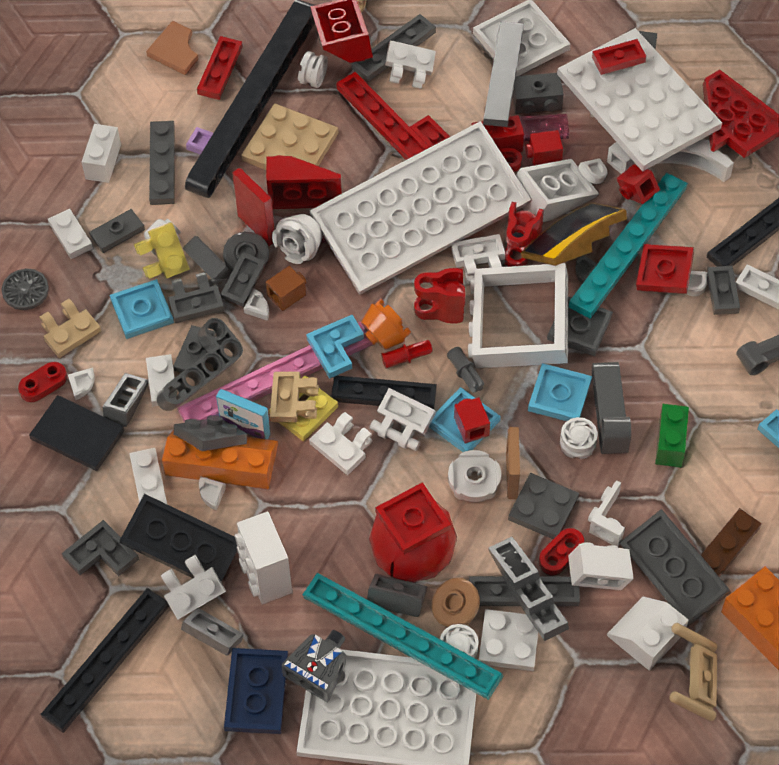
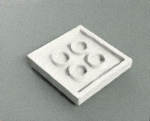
[473,0,570,76]

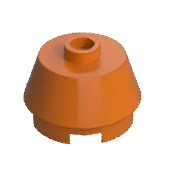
[361,299,411,350]

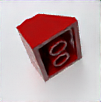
[310,0,373,63]

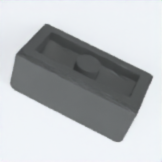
[183,236,232,280]
[367,574,427,617]

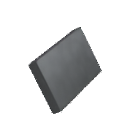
[619,509,731,627]

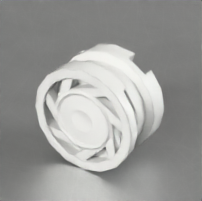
[298,51,328,88]
[560,417,598,459]
[440,624,479,659]

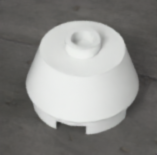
[272,214,323,264]

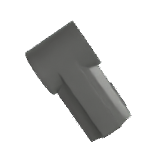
[736,335,779,375]

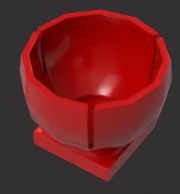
[369,482,457,583]

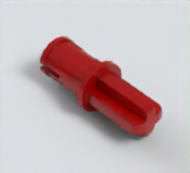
[381,340,433,369]

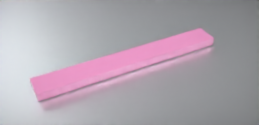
[178,322,372,422]

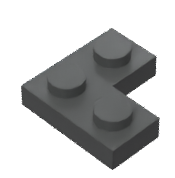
[61,520,139,577]

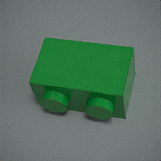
[655,404,689,468]

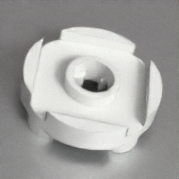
[448,450,501,502]

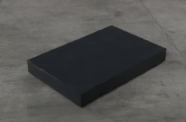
[29,395,125,471]

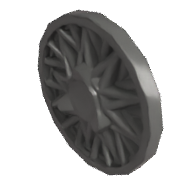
[223,231,269,271]
[1,268,49,310]

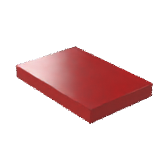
[232,168,275,246]

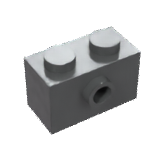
[512,73,564,114]

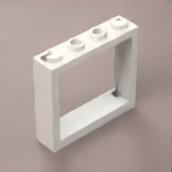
[468,263,568,368]

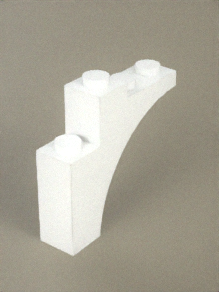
[607,138,734,182]

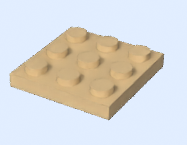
[241,103,338,170]

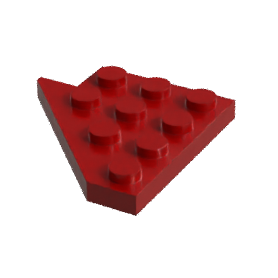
[702,69,779,158]

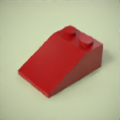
[266,155,342,209]

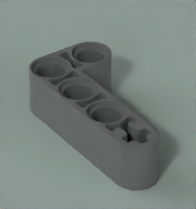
[156,318,243,411]
[592,362,631,454]

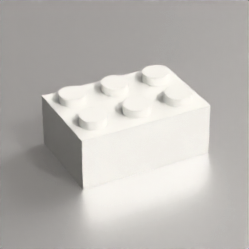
[234,511,292,604]

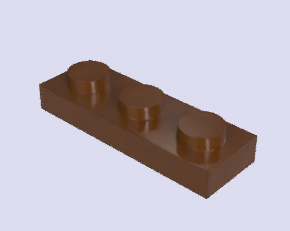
[701,508,762,578]

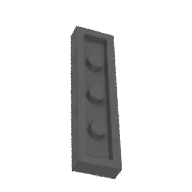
[351,14,436,83]
[149,121,175,205]
[469,576,580,606]

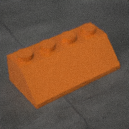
[162,430,278,489]

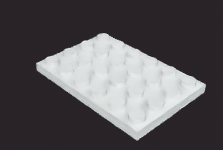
[557,28,722,171]
[297,649,476,765]

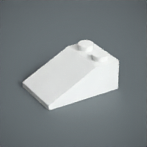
[516,159,599,222]

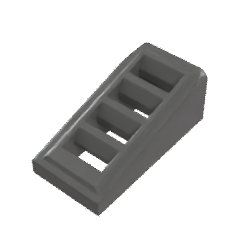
[102,373,149,427]

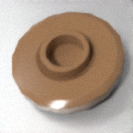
[431,578,480,628]

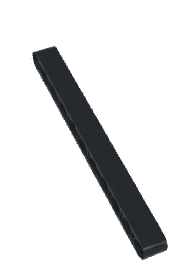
[185,0,315,198]

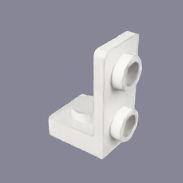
[588,480,625,546]

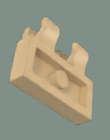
[40,299,101,358]
[270,372,319,422]

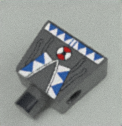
[281,630,346,703]

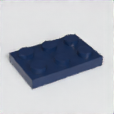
[224,648,288,734]

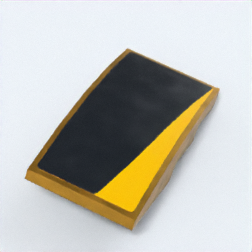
[521,202,627,266]

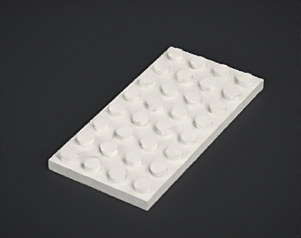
[310,121,531,295]

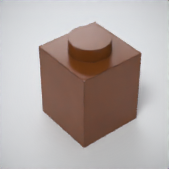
[266,265,307,311]

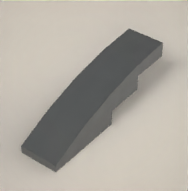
[488,537,569,641]

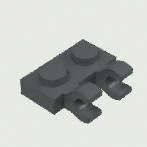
[168,272,224,323]

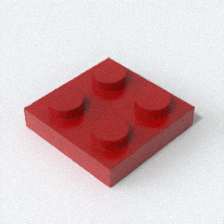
[636,244,694,294]

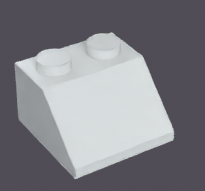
[607,597,689,671]

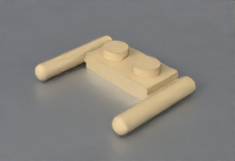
[669,623,717,721]

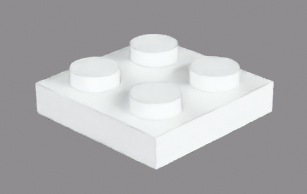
[479,609,538,671]

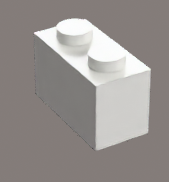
[82,124,121,183]
[568,542,633,590]

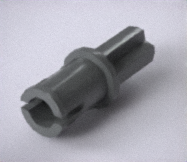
[447,347,484,393]

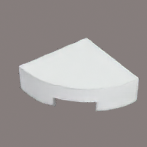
[244,289,269,320]
[68,368,95,400]
[199,476,226,510]

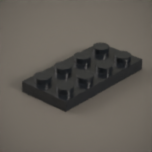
[119,493,238,582]

